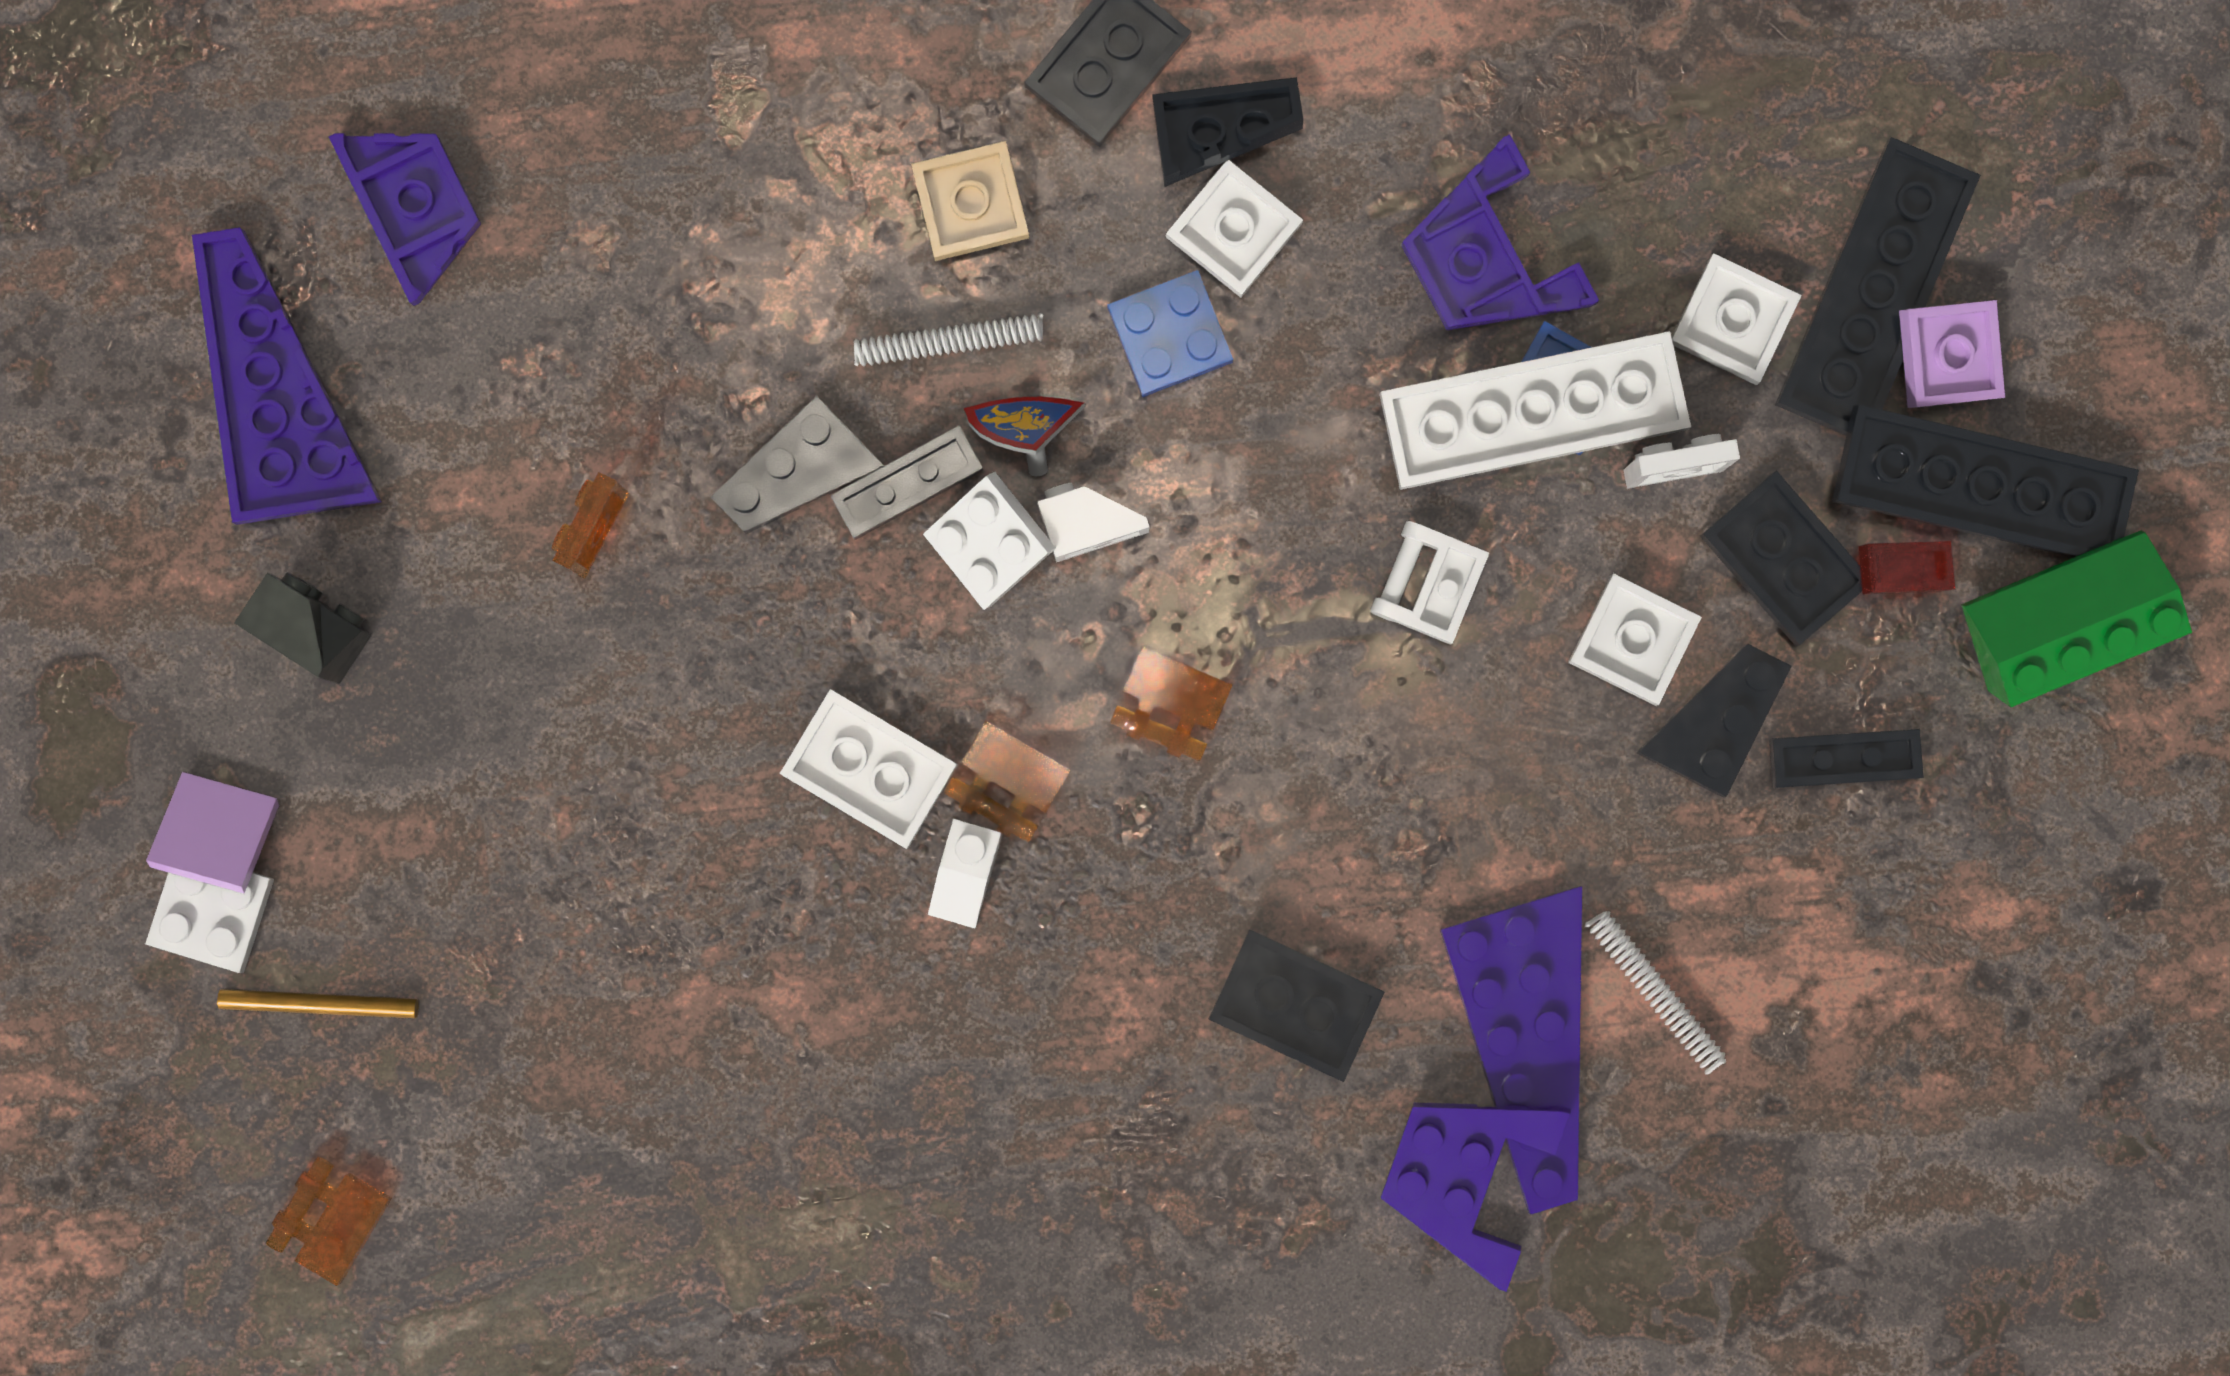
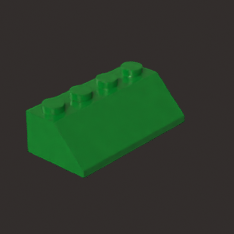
[1961,530,2192,708]

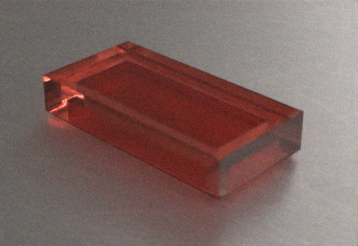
[1858,541,1955,595]

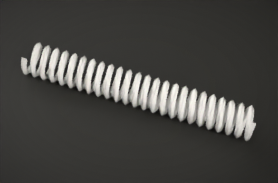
[854,313,1044,367]
[1585,911,1726,1074]

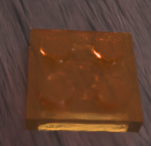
[552,472,630,579]

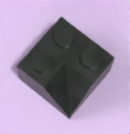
[234,572,372,684]

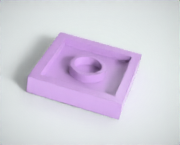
[1899,300,2005,408]
[146,772,279,893]

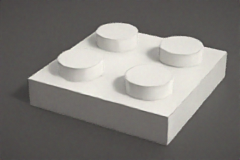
[1166,160,1303,298]
[1672,253,1802,385]
[1624,434,1740,489]
[923,472,1056,610]
[1568,573,1702,706]
[145,872,274,973]

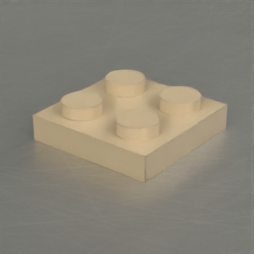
[911,141,1029,261]

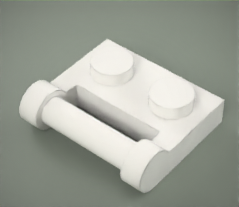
[1370,521,1489,645]

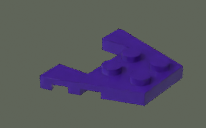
[1401,134,1599,330]
[1381,1102,1571,1292]

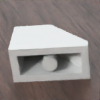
[1037,483,1150,563]
[928,819,1003,928]

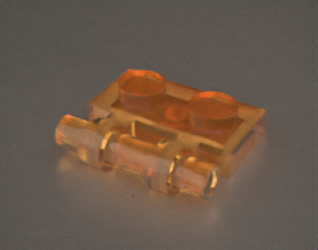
[1110,646,1232,762]
[944,721,1071,843]
[266,1156,392,1286]

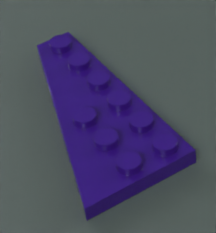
[192,227,382,525]
[1440,886,1582,1215]

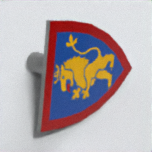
[964,396,1085,476]

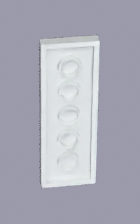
[1379,331,1691,490]

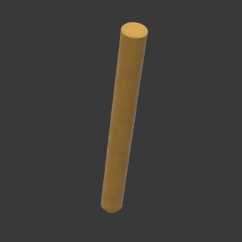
[217,989,419,1018]

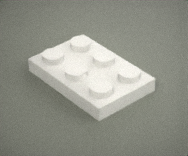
[780,689,958,849]

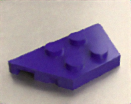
[328,133,481,306]

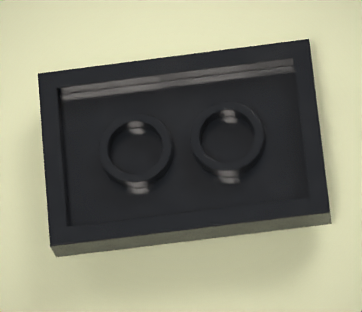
[1024,0,1192,147]
[1700,470,1874,647]
[1208,930,1385,1082]

